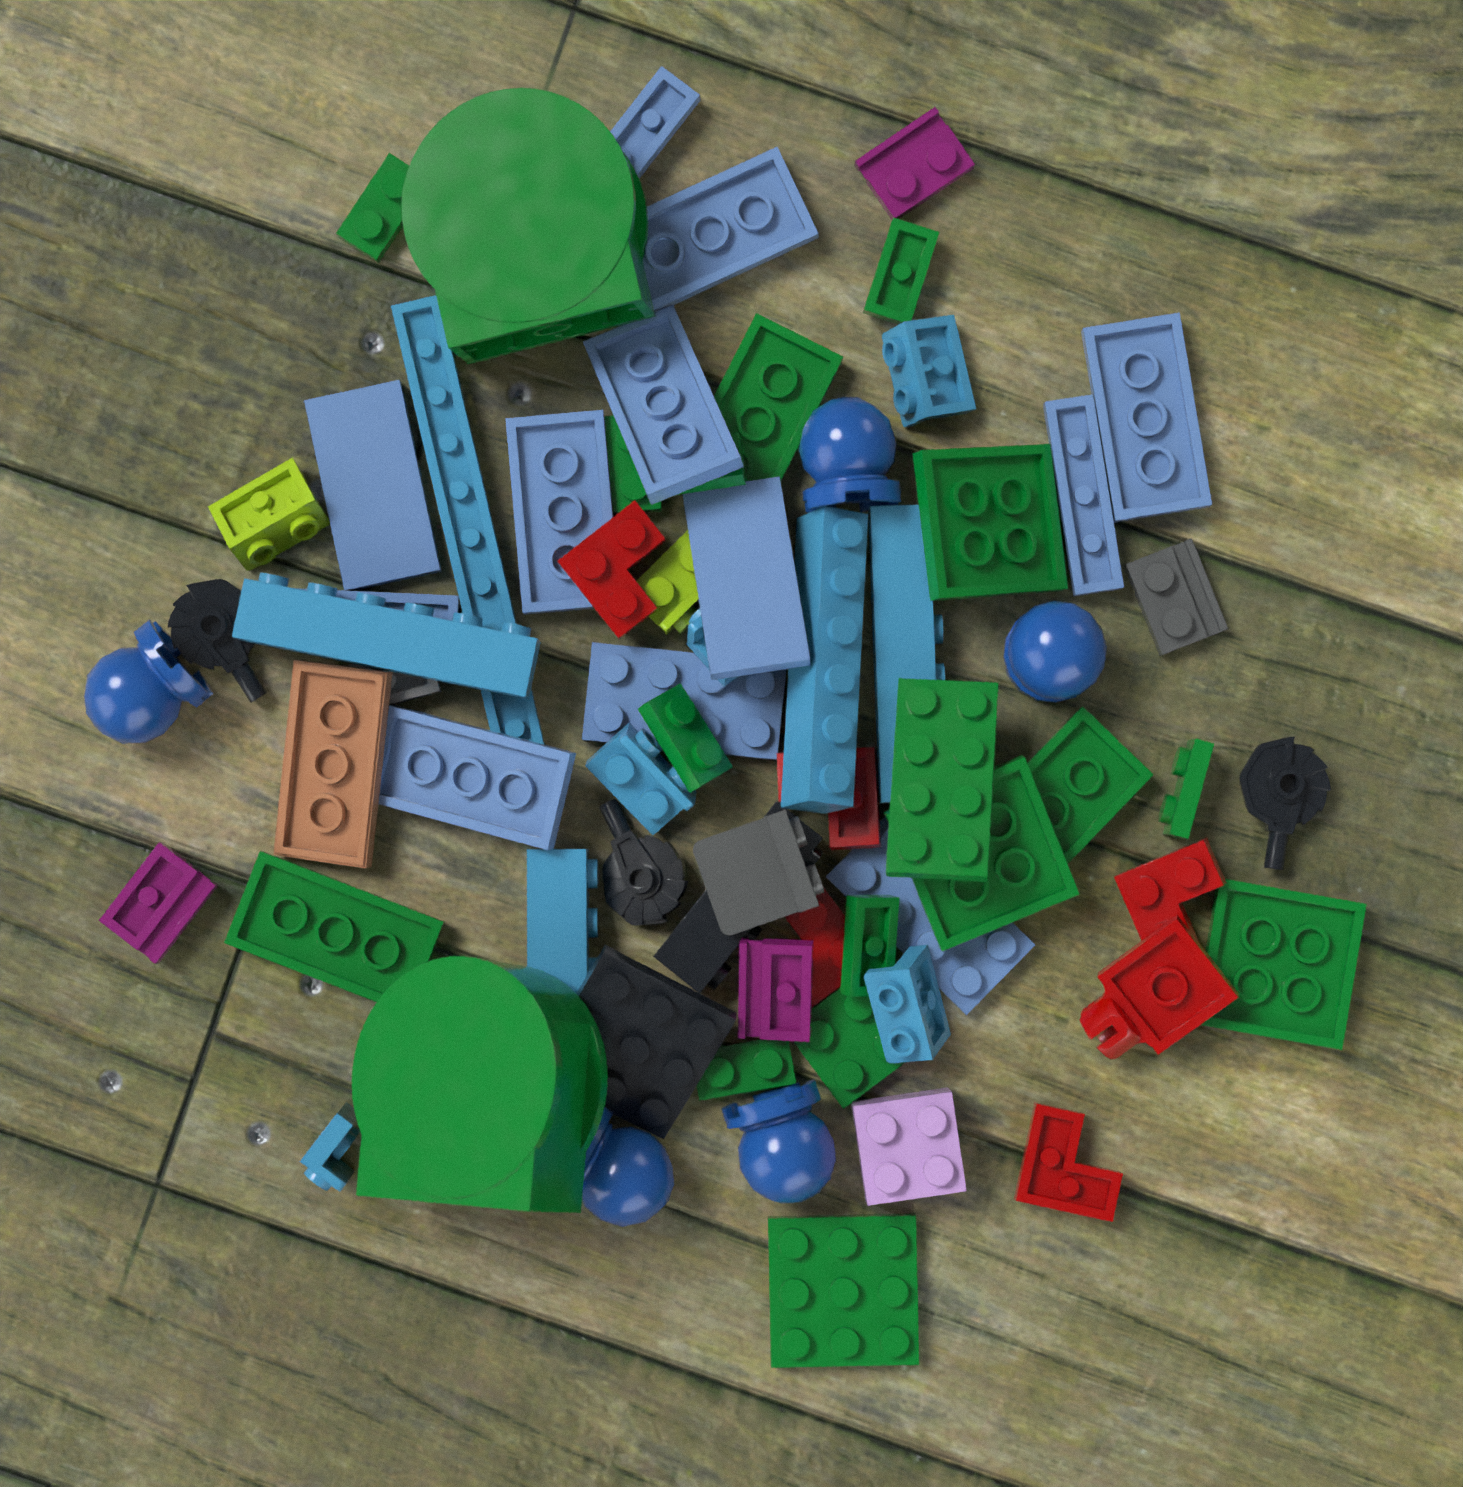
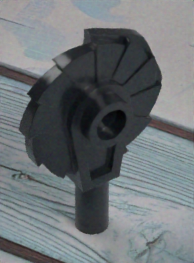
[167,579,267,703]
[1239,736,1331,870]
[599,799,688,925]

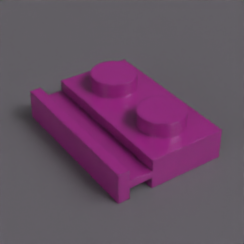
[854,107,975,220]
[98,842,219,964]
[738,937,813,1042]

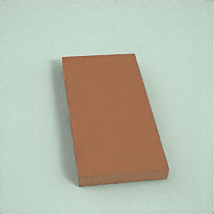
[273,660,393,868]

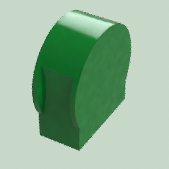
[402,88,656,364]
[351,956,608,1213]

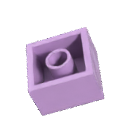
[851,1087,967,1206]

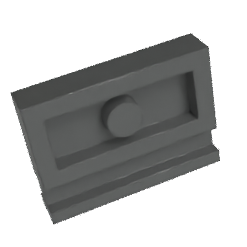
[1124,538,1228,656]

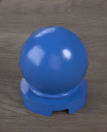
[799,397,901,513]
[1003,601,1107,703]
[84,619,214,744]
[722,1079,836,1204]
[582,1107,674,1227]

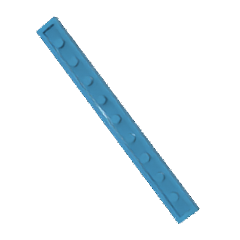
[391,295,545,745]

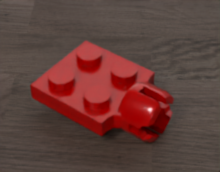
[1079,915,1238,1059]

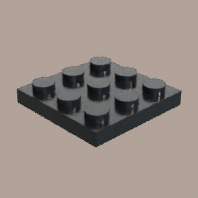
[576,945,736,1139]

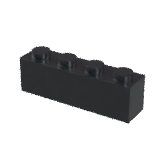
[653,801,824,993]

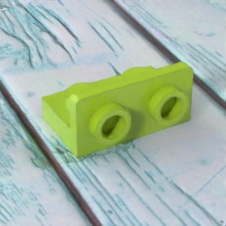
[208,457,330,571]
[636,530,699,635]

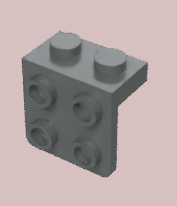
[693,810,825,935]

